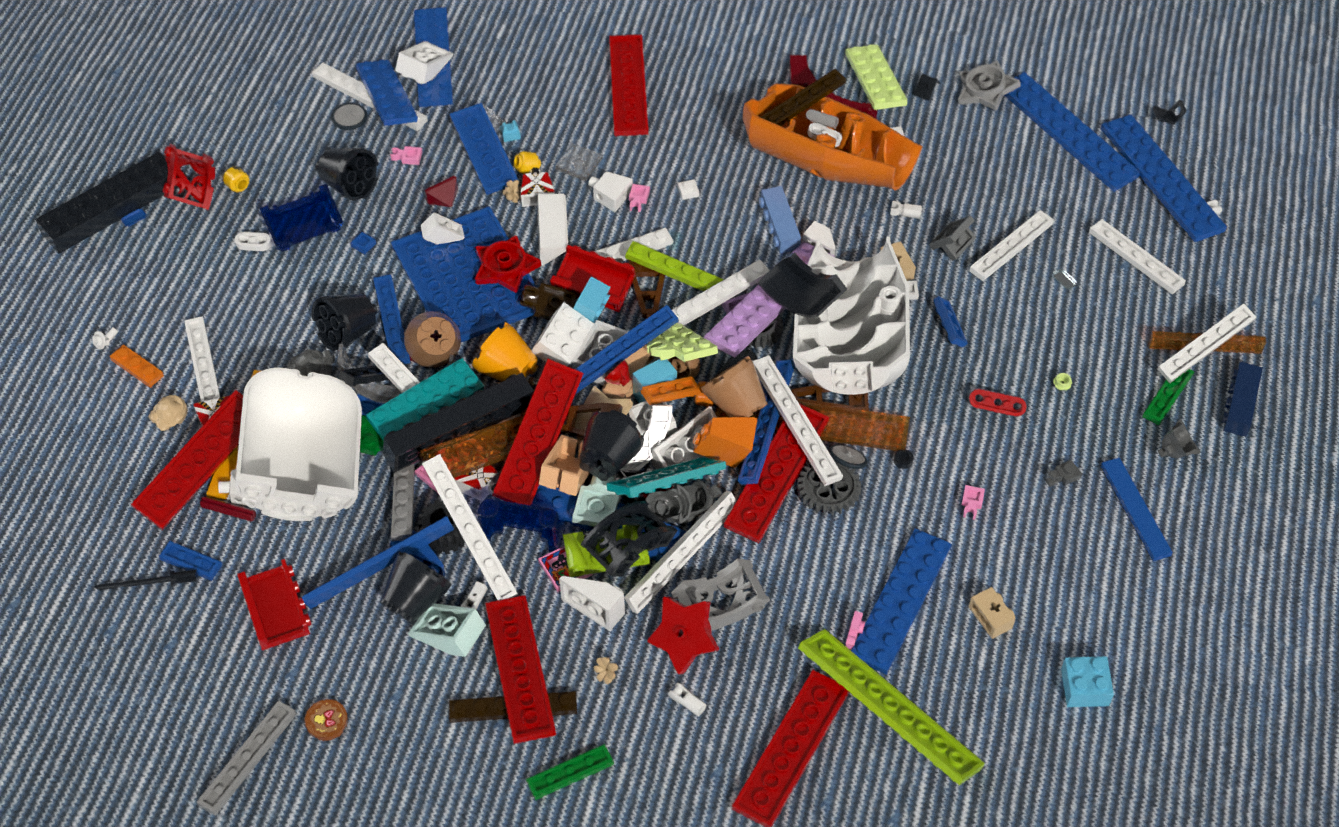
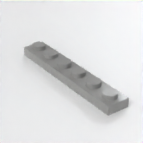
[391,463,415,541]
[197,700,297,816]

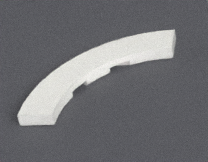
[614,405,672,480]

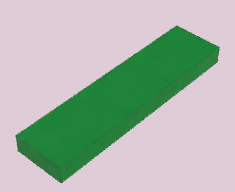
[1142,369,1195,426]
[526,744,614,800]

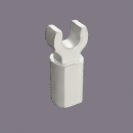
[890,201,922,219]

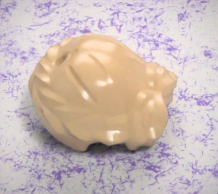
[148,395,188,431]

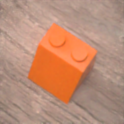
[693,417,757,468]

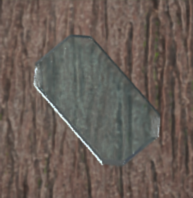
[666,231,683,251]
[1053,269,1076,289]

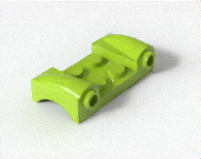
[563,525,650,577]

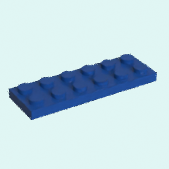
[356,60,418,126]
[450,103,518,195]

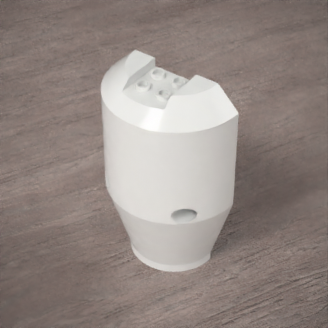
[793,236,910,395]

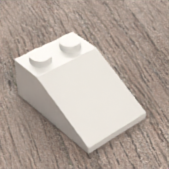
[395,41,453,84]
[559,576,625,631]

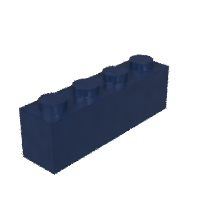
[1221,362,1263,437]

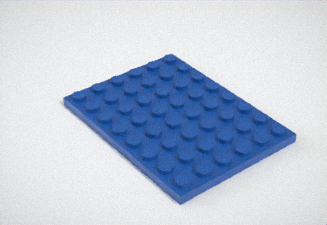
[391,206,537,342]

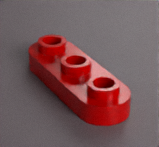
[969,388,1027,416]

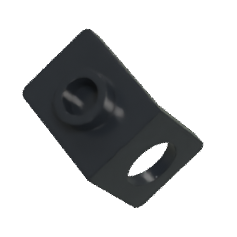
[914,74,940,101]
[1153,100,1187,125]

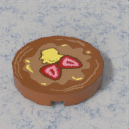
[305,699,348,741]

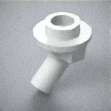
[92,327,118,350]

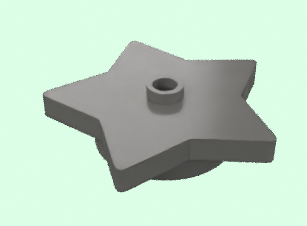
[958,60,1020,110]

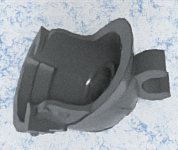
[287,349,335,376]
[1158,419,1201,458]
[684,481,722,522]
[645,484,692,523]

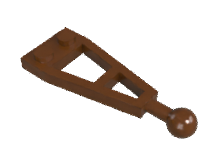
[629,260,666,319]
[791,385,869,414]
[521,403,623,438]

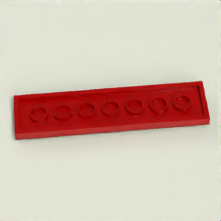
[609,35,649,136]
[492,359,583,510]
[131,390,243,531]
[724,404,830,544]
[485,595,556,744]
[732,670,850,827]

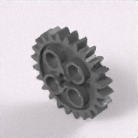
[797,461,861,516]

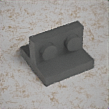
[929,215,976,261]

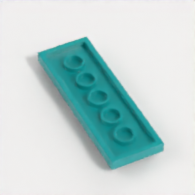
[366,358,484,441]
[606,457,726,498]

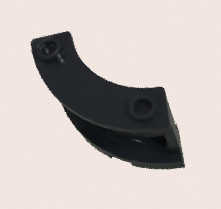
[581,501,678,577]

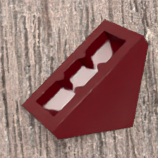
[424,175,458,207]

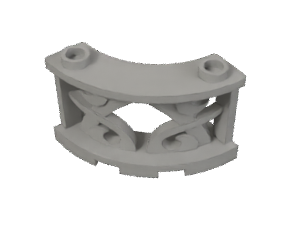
[671,559,770,631]

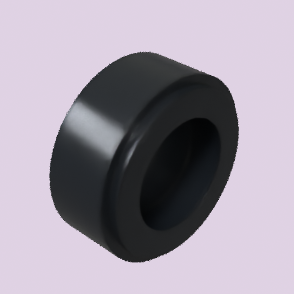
[894,449,914,469]

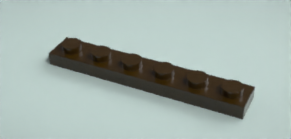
[761,69,846,126]
[449,691,577,723]

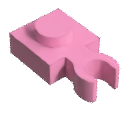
[390,146,422,165]
[629,184,650,212]
[961,485,985,520]
[846,611,865,650]

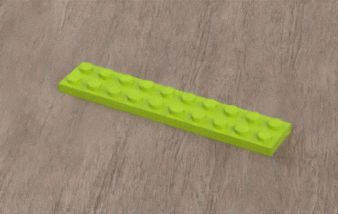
[798,629,985,786]

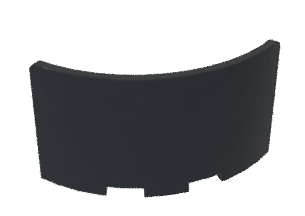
[758,252,847,318]

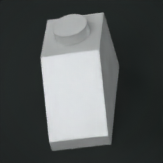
[421,212,465,244]
[802,221,835,257]

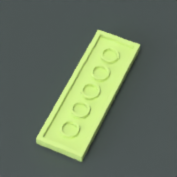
[846,44,907,110]

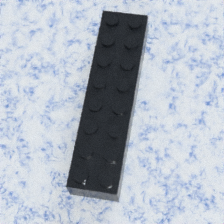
[35,152,178,254]
[383,373,534,473]

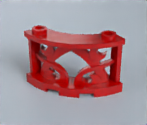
[163,143,215,210]

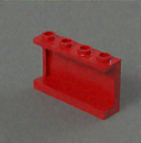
[550,245,636,312]
[237,559,312,651]

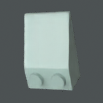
[408,604,486,657]

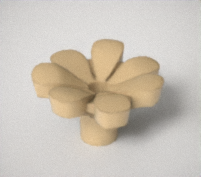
[503,180,521,203]
[594,657,618,684]

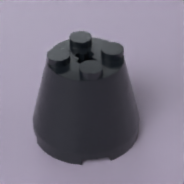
[315,147,379,201]
[312,293,378,351]
[579,410,644,481]
[379,551,452,624]

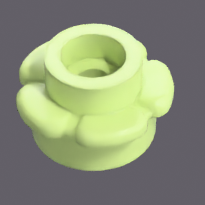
[1053,373,1072,390]

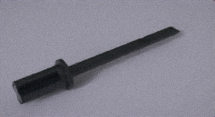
[94,570,199,590]

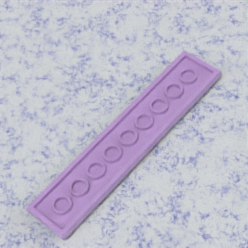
[704,242,834,357]

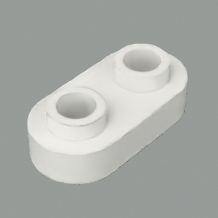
[807,123,842,147]
[235,232,272,251]

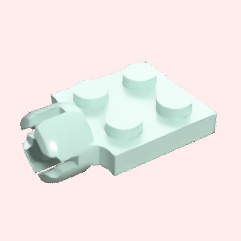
[572,475,620,526]

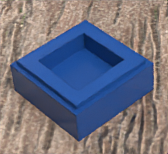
[350,232,376,255]

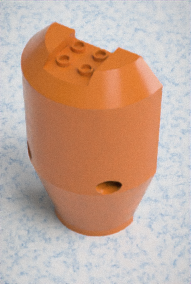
[743,83,923,190]

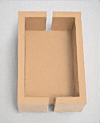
[539,435,590,496]

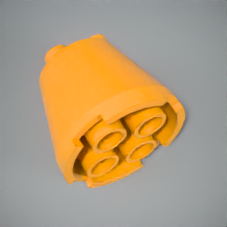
[472,322,539,382]

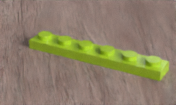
[625,241,724,291]

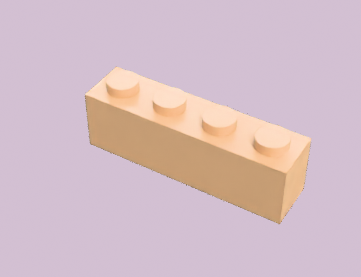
[602,344,655,399]

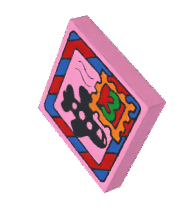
[538,546,593,592]

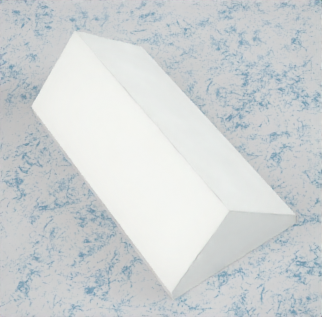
[537,194,568,266]
[652,406,717,469]

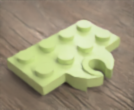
[647,323,718,362]

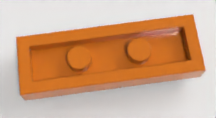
[110,344,164,388]
[641,376,701,405]

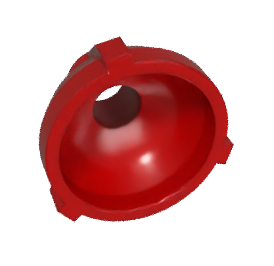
[604,360,632,387]

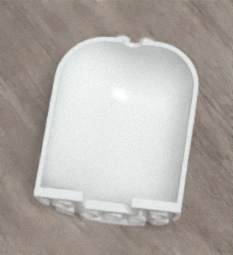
[235,368,362,521]

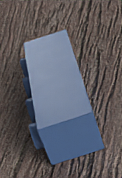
[759,186,801,254]

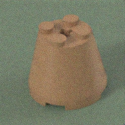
[404,311,461,368]
[700,356,768,417]

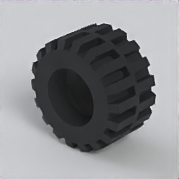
[418,500,465,554]

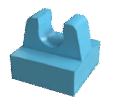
[500,120,521,142]

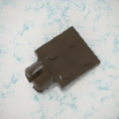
[520,283,577,320]

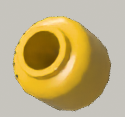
[514,151,541,174]
[223,167,250,193]

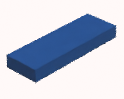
[159,541,222,581]

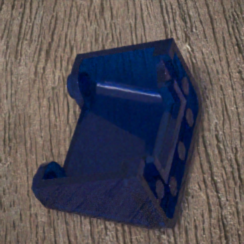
[259,183,343,252]
[477,499,565,552]

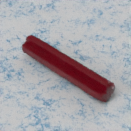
[200,496,257,522]

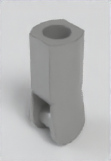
[806,109,839,129]

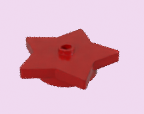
[475,235,541,293]
[647,597,719,674]

